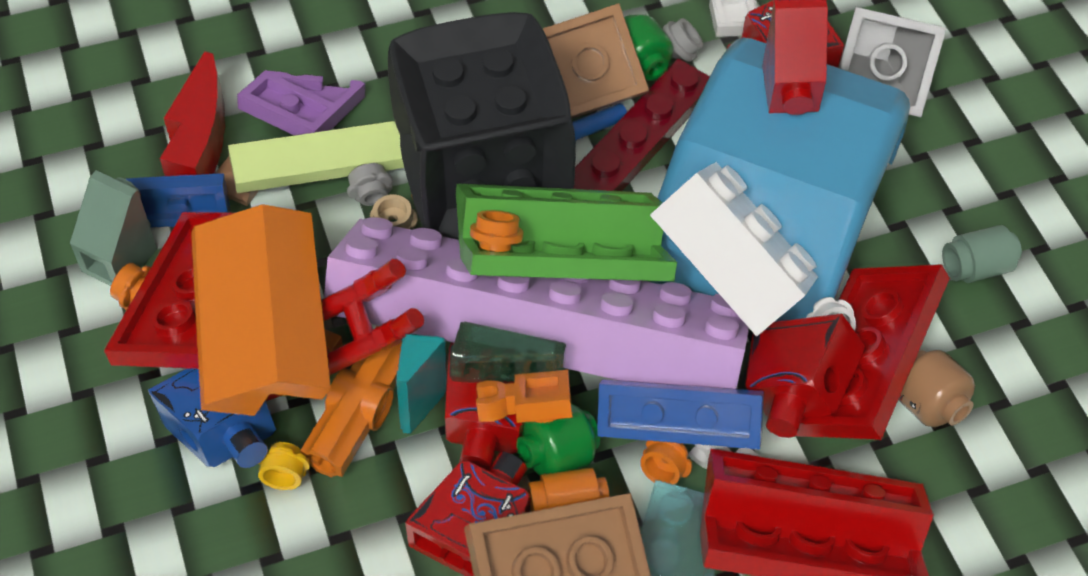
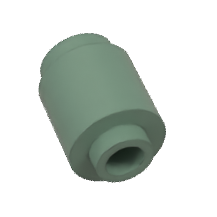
[942,225,1022,283]

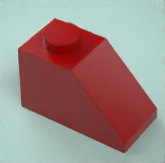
[762,0,828,115]

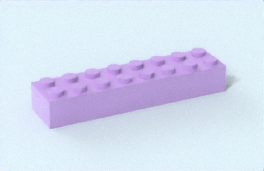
[324,217,749,389]

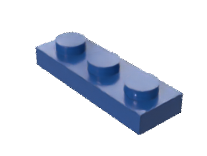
[597,379,764,450]

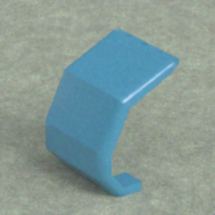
[647,38,910,322]

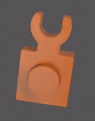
[476,370,572,423]

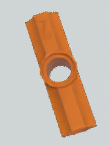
[300,326,402,478]

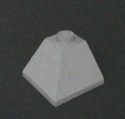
[839,7,946,117]

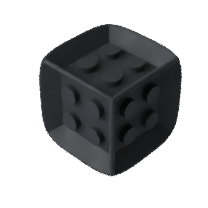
[387,12,576,239]

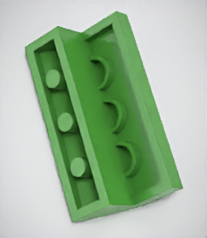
[456,184,677,281]

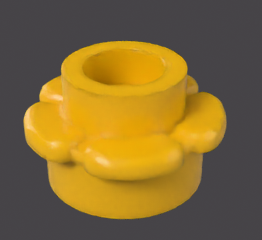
[258,442,310,490]

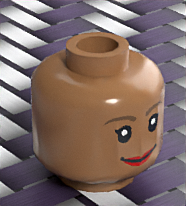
[898,350,975,427]

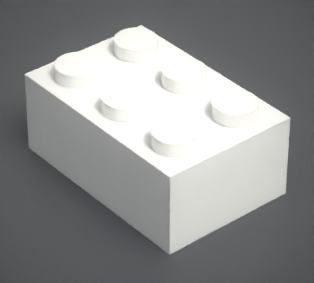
[650,162,818,336]

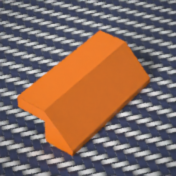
[191,204,331,416]

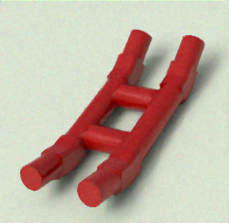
[266,258,424,402]

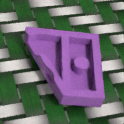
[237,70,365,135]

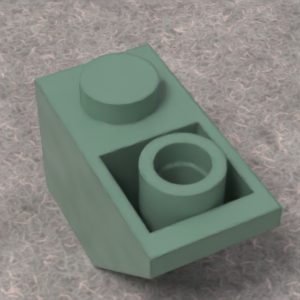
[70,170,157,286]

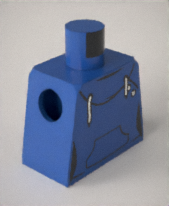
[148,368,276,468]

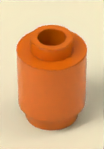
[528,468,610,512]

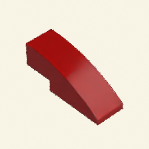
[160,51,225,176]

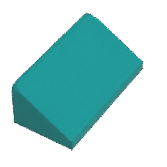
[396,334,447,434]

